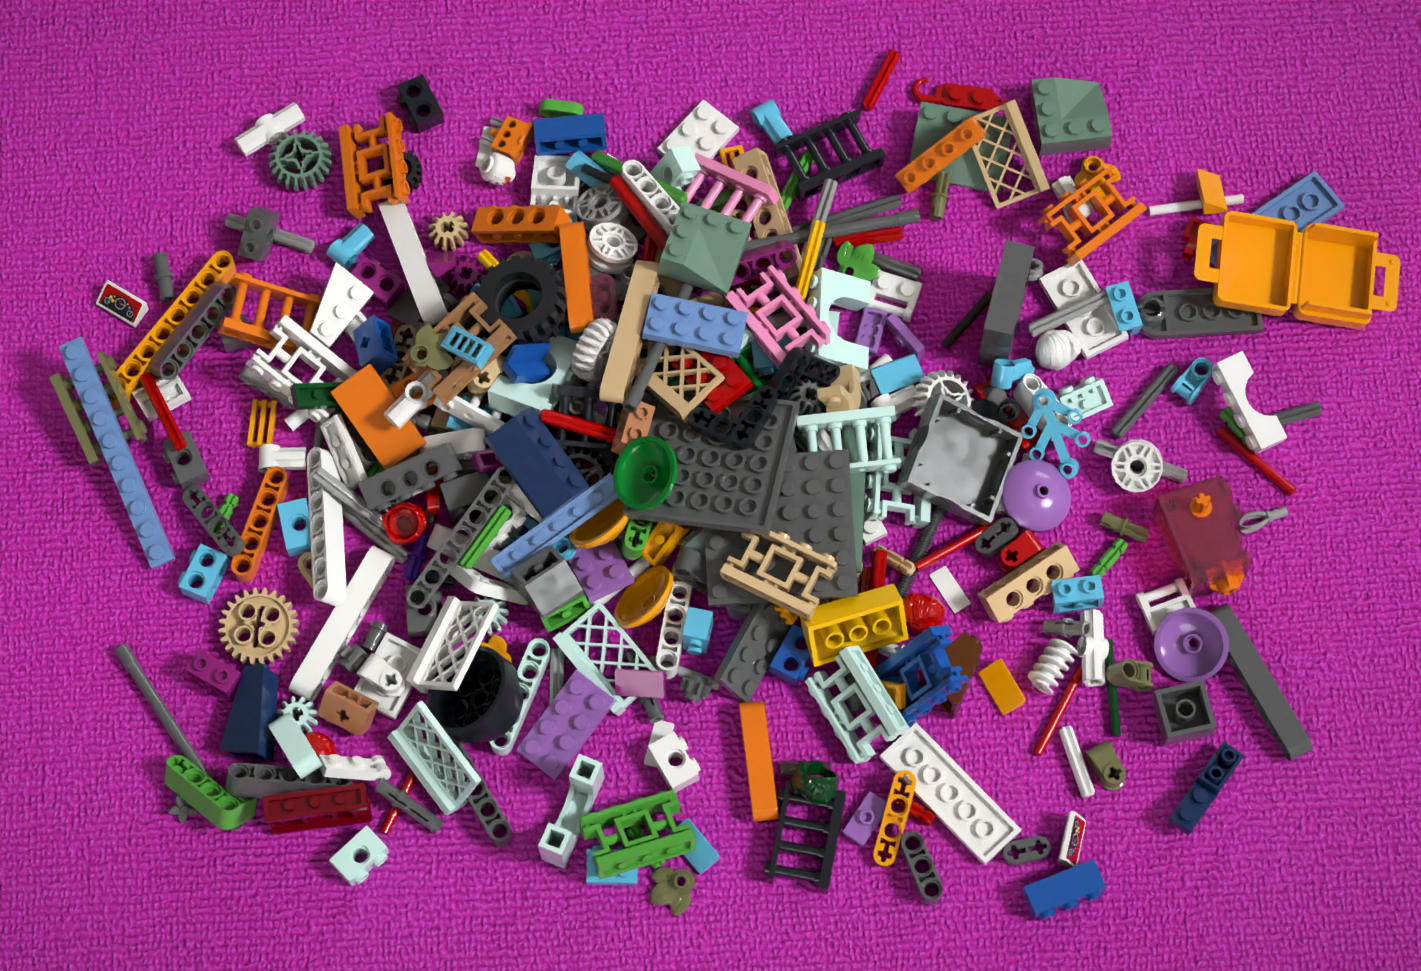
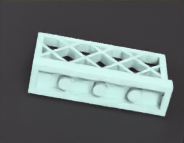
[552,601,658,716]
[387,701,481,816]

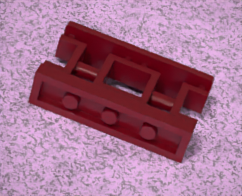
[263,783,373,835]

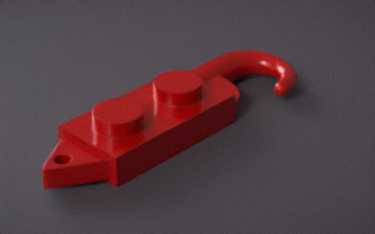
[912,78,1006,113]

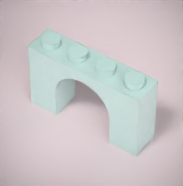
[805,268,871,374]
[488,335,578,417]
[538,754,605,869]

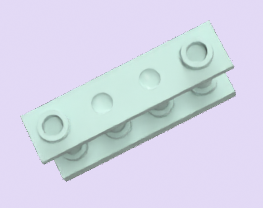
[797,405,901,474]

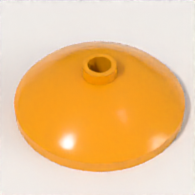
[569,498,629,549]
[614,566,673,628]

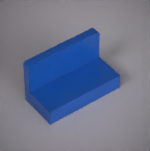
[501,343,554,383]

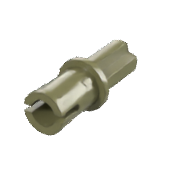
[929,172,950,220]
[1100,511,1149,542]

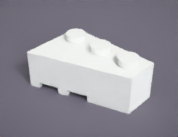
[309,262,374,349]

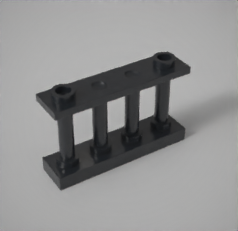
[773,109,885,202]
[551,383,653,450]
[764,781,846,895]

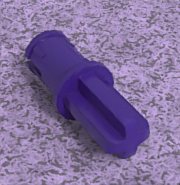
[404,533,430,582]

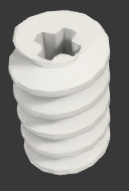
[1028,638,1078,695]

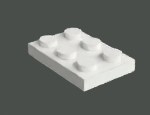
[657,100,739,159]
[354,632,421,720]

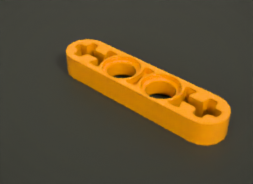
[873,770,917,867]

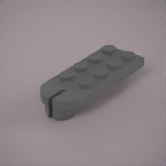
[1136,288,1263,339]
[714,603,791,703]

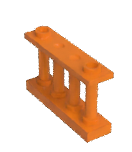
[217,272,321,355]

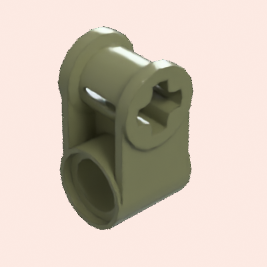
[1106,659,1154,691]
[1085,740,1126,791]

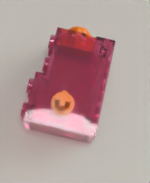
[1152,474,1251,599]

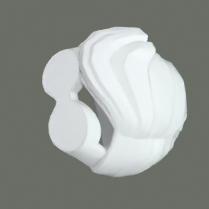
[1035,330,1081,371]

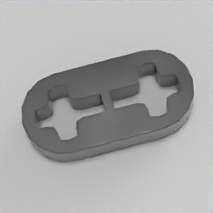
[975,517,1018,558]
[1003,836,1051,866]

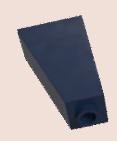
[219,663,278,761]

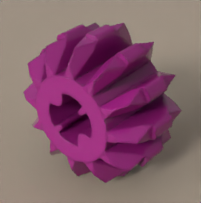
[446,257,486,297]

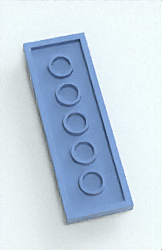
[1210,171,1345,267]

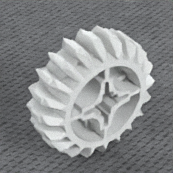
[571,317,618,383]
[912,370,976,417]

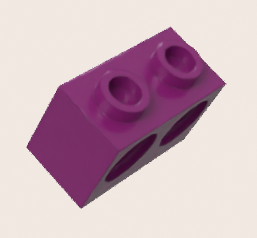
[351,256,405,310]
[185,649,241,701]

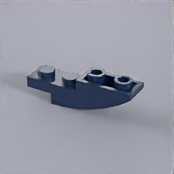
[1167,741,1245,836]

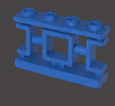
[874,625,969,726]

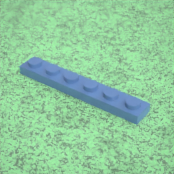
[490,473,619,580]

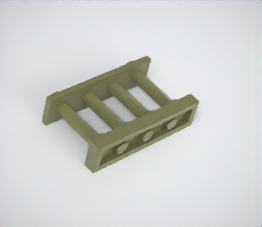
[49,351,148,466]

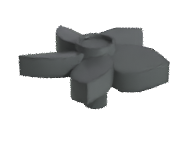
[168,795,198,824]

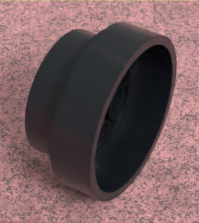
[427,646,523,743]

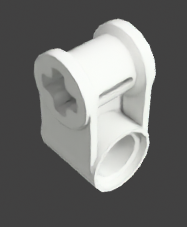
[357,653,406,697]

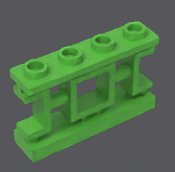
[579,789,695,880]

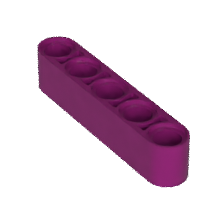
[682,240,797,298]

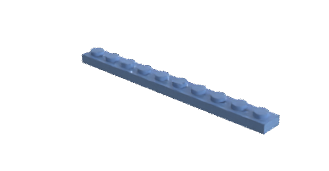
[58,337,176,569]

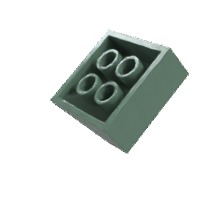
[1029,77,1112,156]
[658,201,752,296]

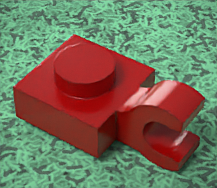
[1181,216,1214,261]

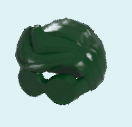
[792,760,839,804]

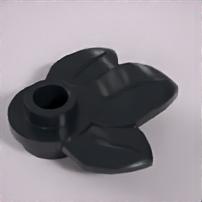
[971,386,1020,425]

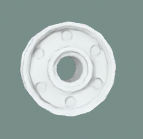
[587,223,638,274]
[1111,439,1163,492]

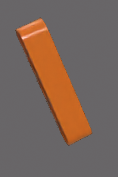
[559,221,595,334]
[231,466,290,583]
[739,700,779,822]

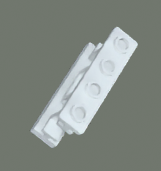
[246,315,357,423]

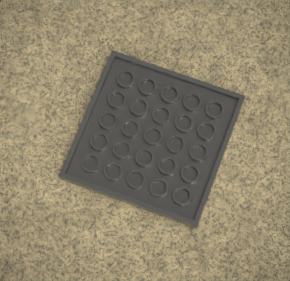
[623,390,800,536]
[704,449,858,607]

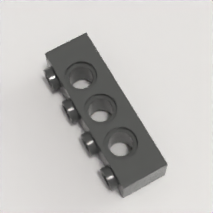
[358,442,462,512]

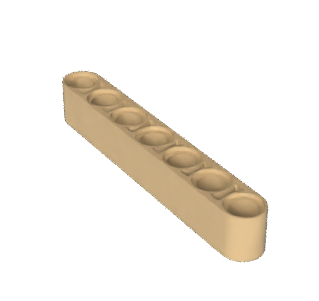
[600,260,662,404]

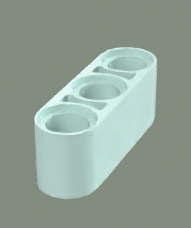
[268,712,323,779]

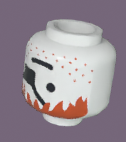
[479,152,516,187]

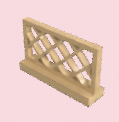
[962,100,1050,209]
[634,339,725,423]

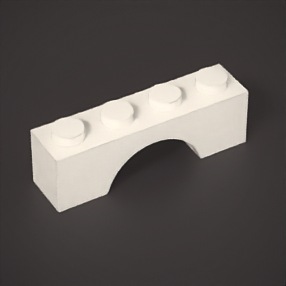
[1212,351,1287,454]

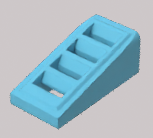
[440,325,495,370]

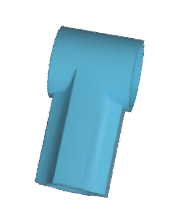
[750,99,793,146]
[326,223,375,270]
[990,358,1035,389]

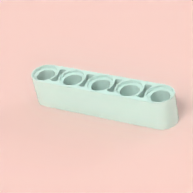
[490,638,551,756]

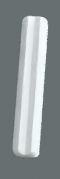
[1059,726,1095,798]

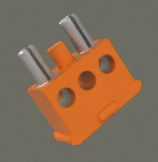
[479,115,534,165]

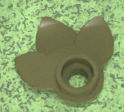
[409,324,454,370]
[650,867,695,916]

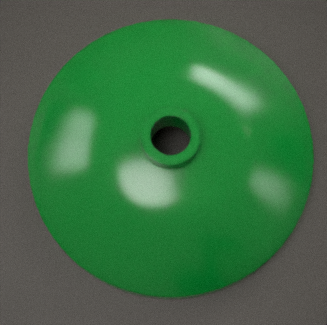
[613,436,677,510]

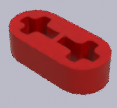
[427,479,443,514]

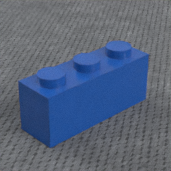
[533,113,607,156]
[1022,859,1106,921]

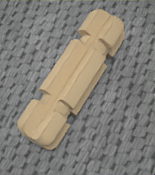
[872,545,916,576]

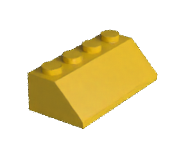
[800,584,909,667]

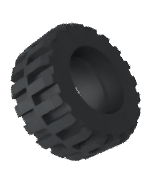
[474,255,568,351]

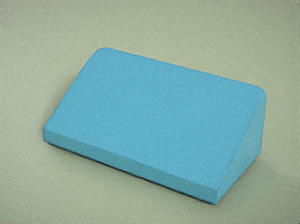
[565,150,609,187]
[870,353,924,395]
[669,818,720,875]

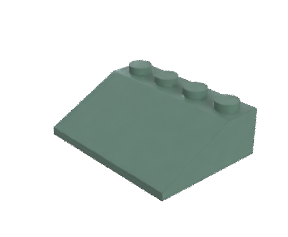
[909,101,1012,194]

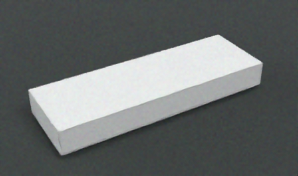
[320,414,368,490]

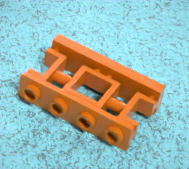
[339,112,410,219]
[1037,164,1147,267]

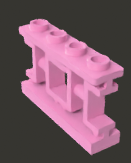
[724,265,831,371]

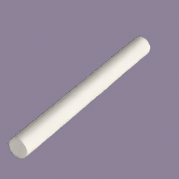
[1148,194,1244,216]

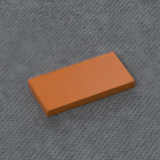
[331,364,427,470]

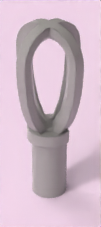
[1237,506,1288,534]

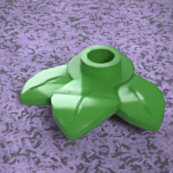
[837,241,881,281]

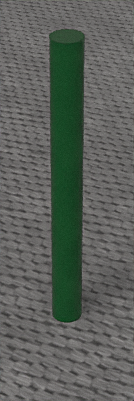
[1105,639,1121,737]

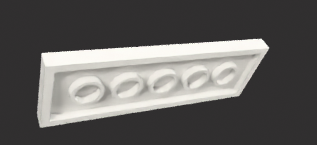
[880,723,1021,866]

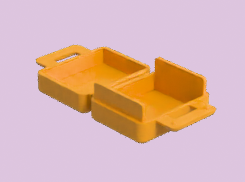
[1194,211,1400,330]

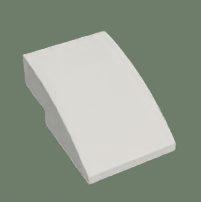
[530,155,581,222]

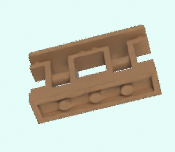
[402,292,517,405]

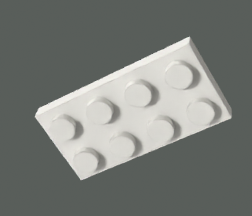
[1039,259,1129,360]

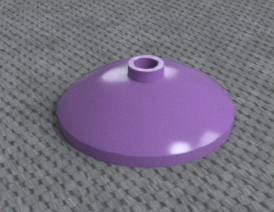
[1001,459,1071,532]
[1154,607,1229,682]

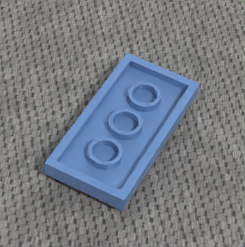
[642,293,748,358]

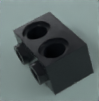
[396,74,444,133]

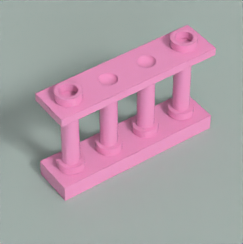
[677,153,779,241]

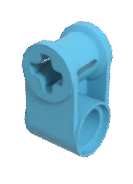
[1170,358,1213,405]

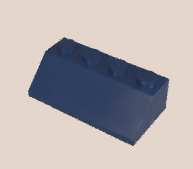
[484,407,589,519]

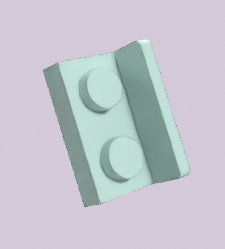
[1056,375,1113,420]

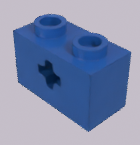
[353,315,398,375]

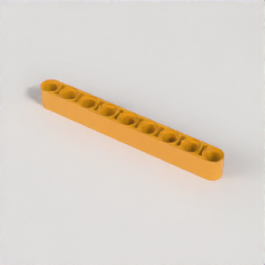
[104,251,236,409]

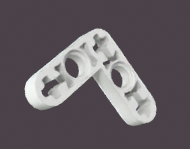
[446,557,528,605]

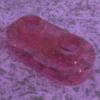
[590,273,618,320]

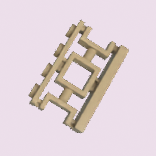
[720,531,838,621]

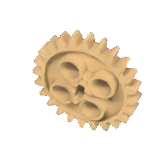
[218,587,300,666]

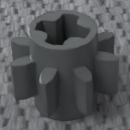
[337,644,368,675]
[679,673,711,703]

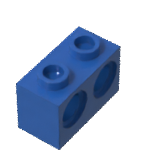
[769,624,811,686]

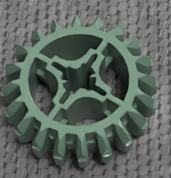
[268,129,332,192]

